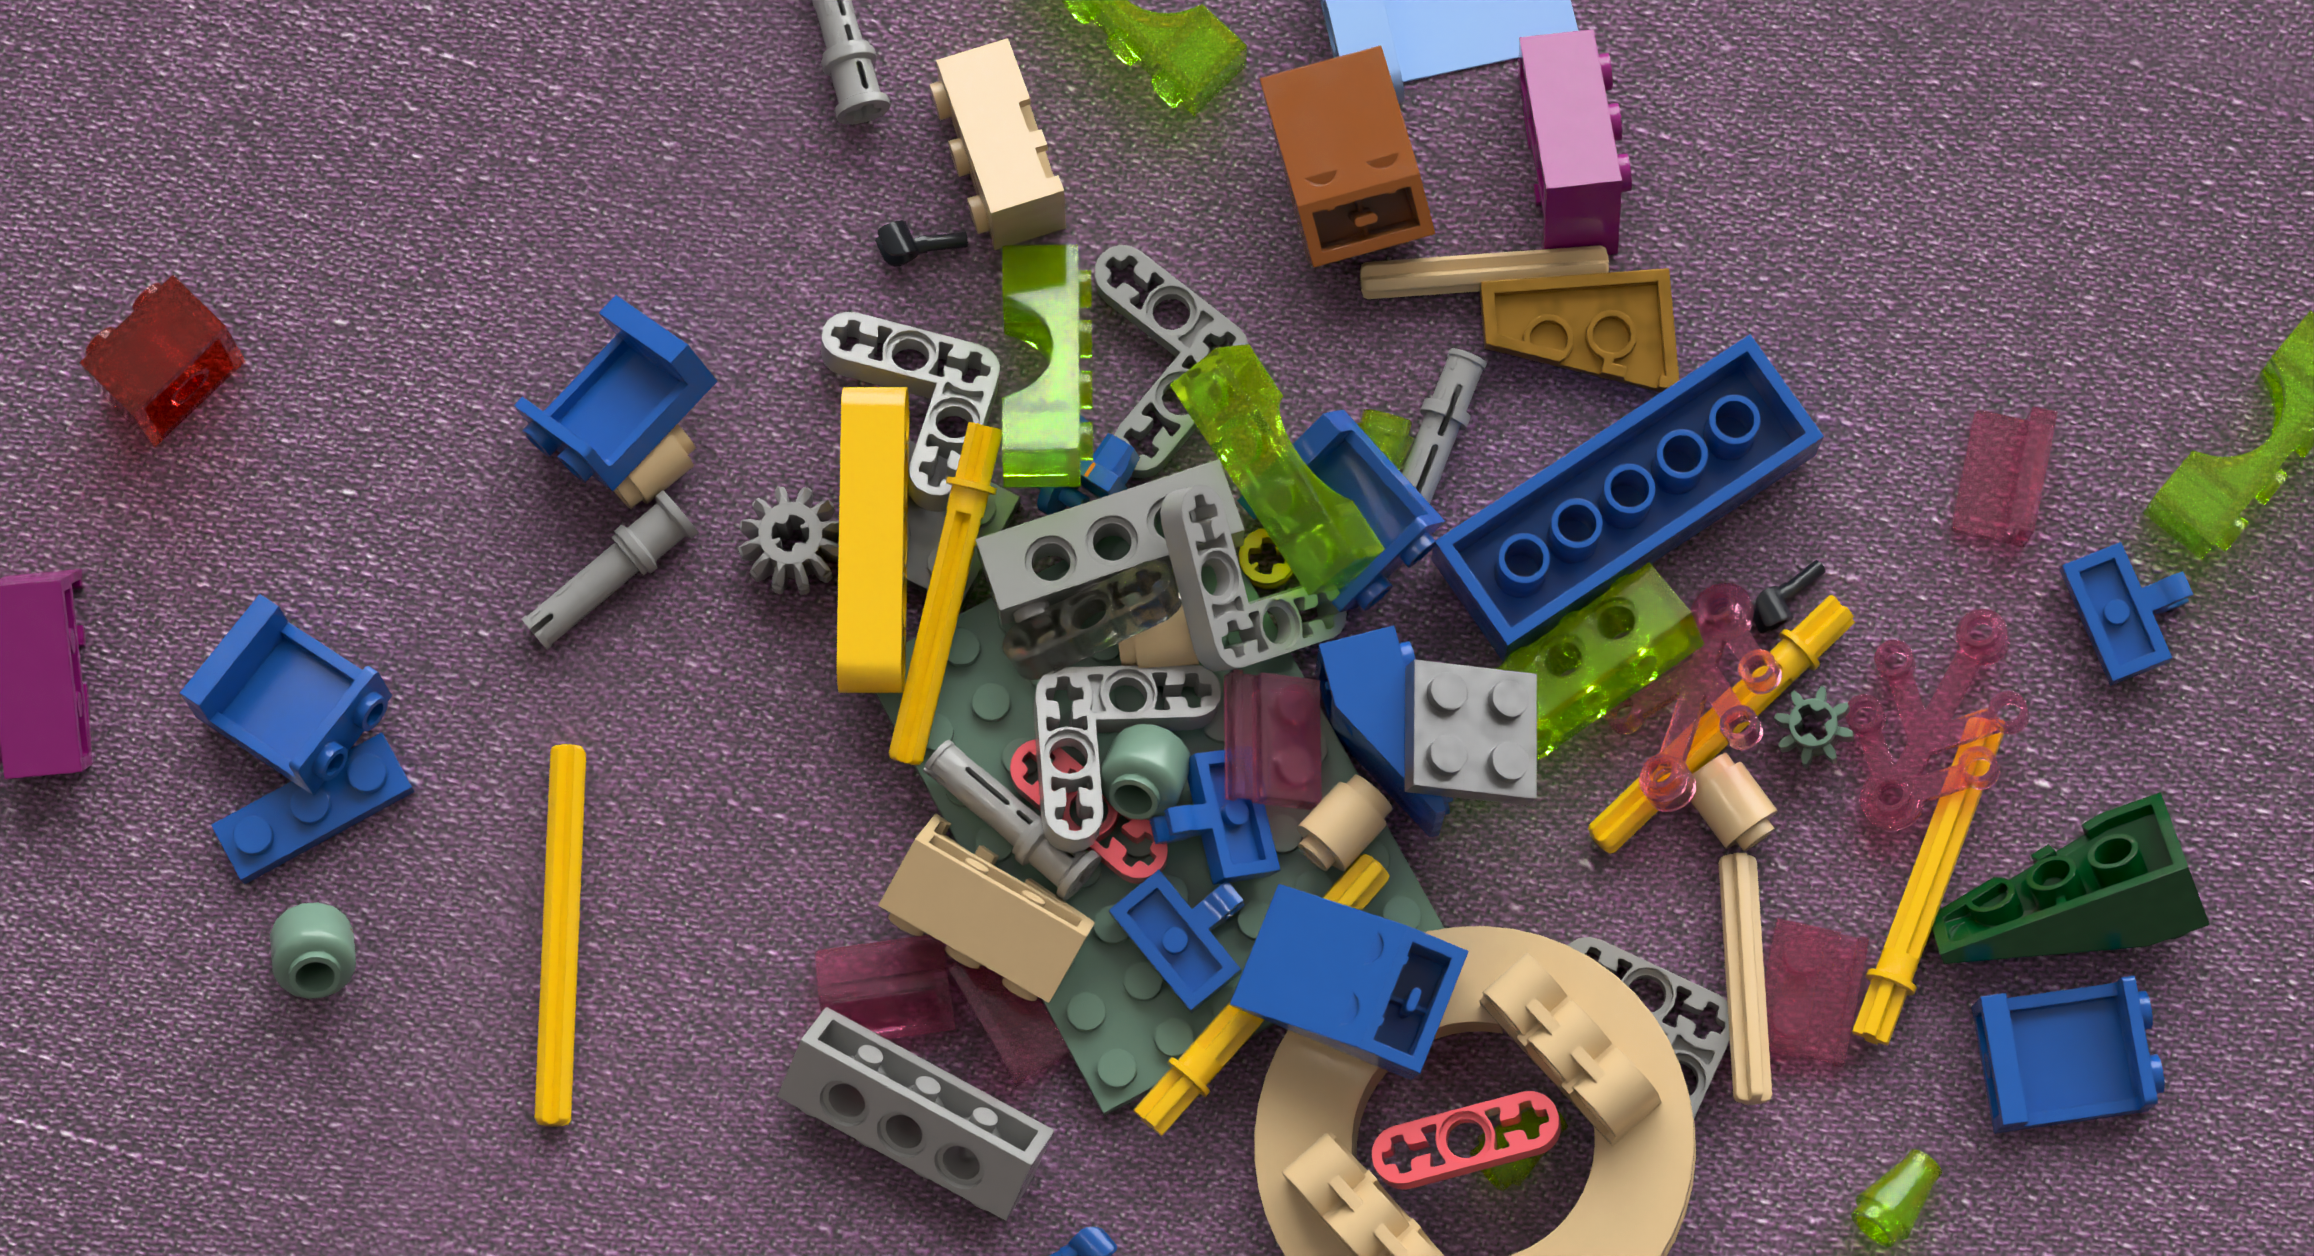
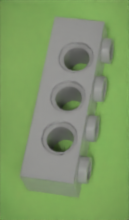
[975,459,1245,627]
[777,1007,1055,1221]

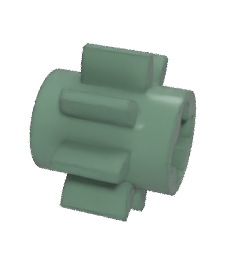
[1774,686,1854,769]

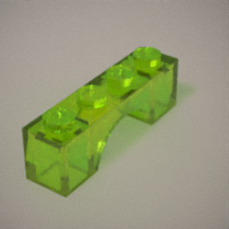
[1062,0,1247,116]
[1002,244,1093,488]
[2142,310,2314,560]
[1170,344,1385,596]

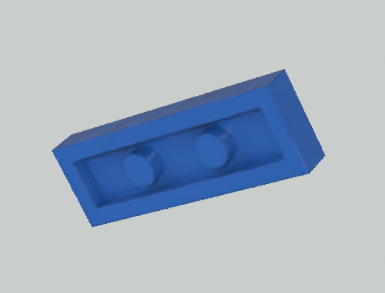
[211,732,415,885]

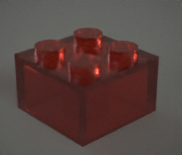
[79,275,246,448]

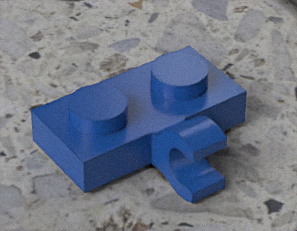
[2059,542,2193,686]
[1149,746,1281,885]
[1109,870,1245,1013]

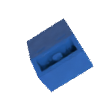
[1315,625,1453,838]
[1229,884,1469,1080]

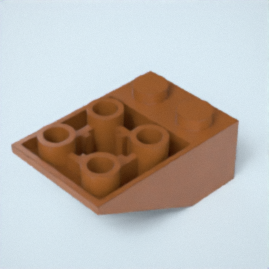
[1259,45,1436,268]

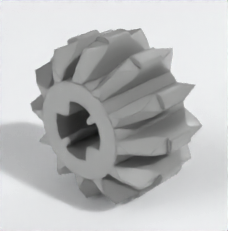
[739,487,839,595]

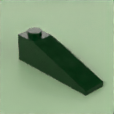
[1932,792,2210,964]

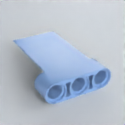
[1320,0,1578,103]

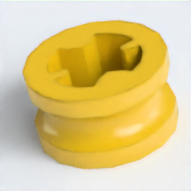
[1239,528,1296,589]

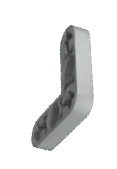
[1094,245,1249,479]
[821,312,1000,512]
[1160,485,1347,672]
[1033,665,1222,853]
[1568,937,1730,1118]

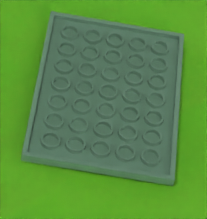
[875,520,1445,1116]

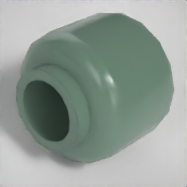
[1100,724,1190,820]
[270,902,356,999]

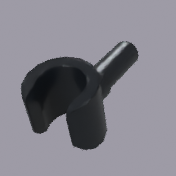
[875,220,968,267]
[1749,560,1825,634]

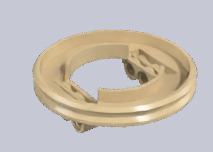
[1254,926,1696,1256]

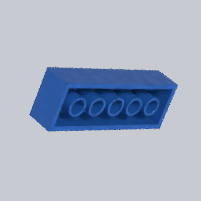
[1431,334,1824,662]

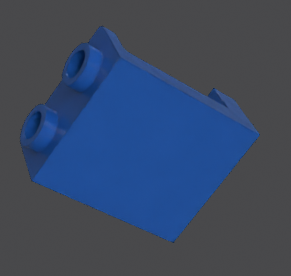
[514,295,718,491]
[1237,410,1445,612]
[180,594,392,795]
[1971,976,2165,1134]

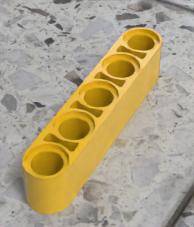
[837,387,910,693]

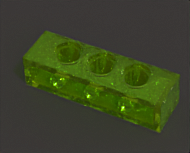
[1496,562,1705,762]

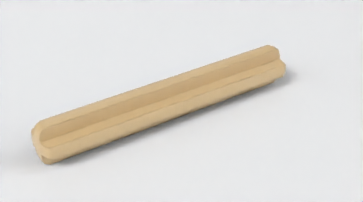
[1360,245,1609,299]
[1719,853,1772,1105]

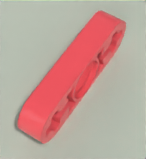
[1010,739,1168,884]
[1372,1091,1561,1190]

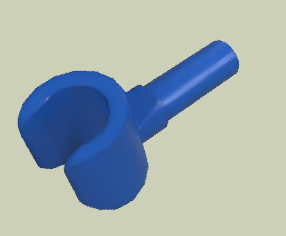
[1049,1227,1117,1256]

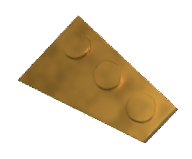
[1479,268,1679,392]

